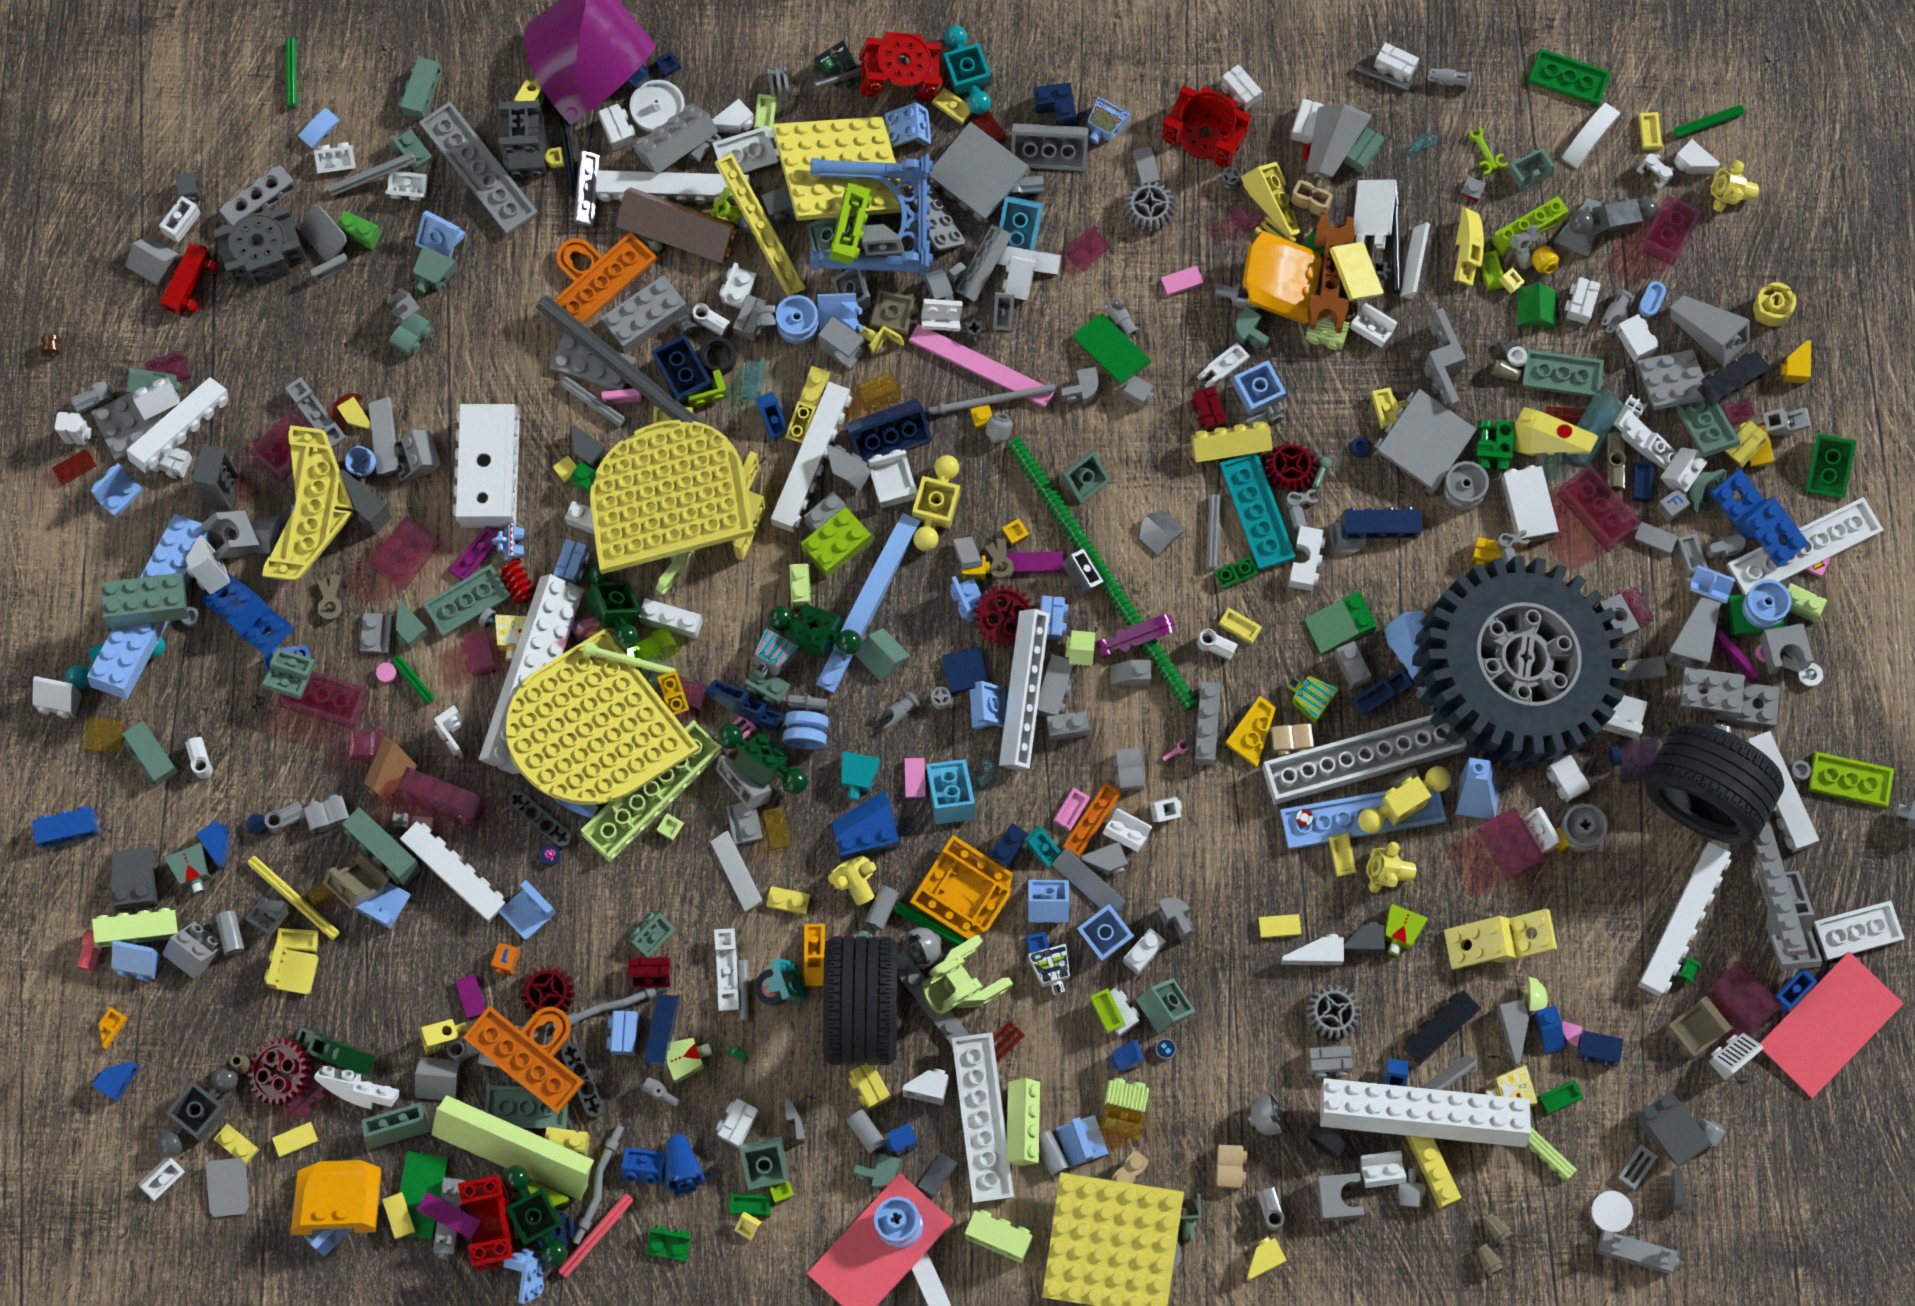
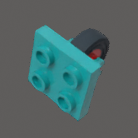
[755,959,807,1006]

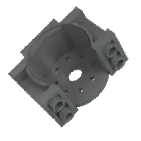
[498,100,547,178]
[213,206,307,286]

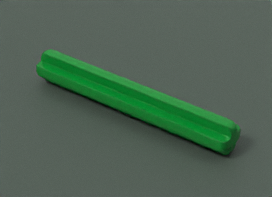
[285,37,297,108]
[1673,105,1745,138]
[893,901,966,947]

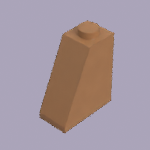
[364,736,418,801]

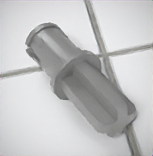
[788,695,828,711]

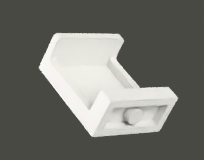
[868,450,918,509]

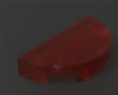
[332,393,362,430]

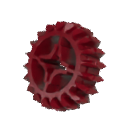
[1265,440,1317,492]
[520,965,575,1014]

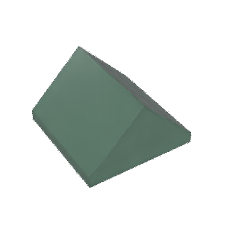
[1062,450,1111,503]
[854,628,910,682]

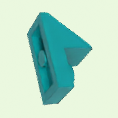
[1024,826,1062,867]

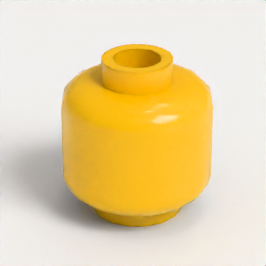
[1531,246,1559,274]

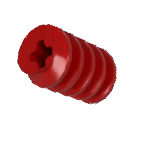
[500,560,535,604]

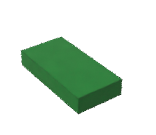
[1537,1079,1584,1116]
[729,1193,772,1217]

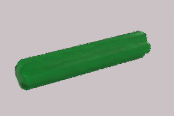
[392,656,435,705]

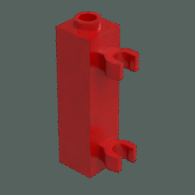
[160,243,219,316]

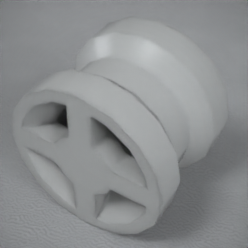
[931,687,951,710]

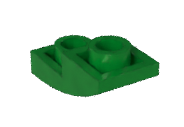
[1214,556,1259,589]

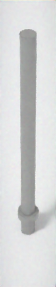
[929,384,1056,415]

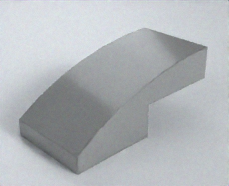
[785,1099,806,1143]

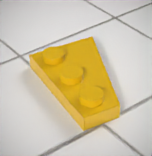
[1224,696,1276,767]

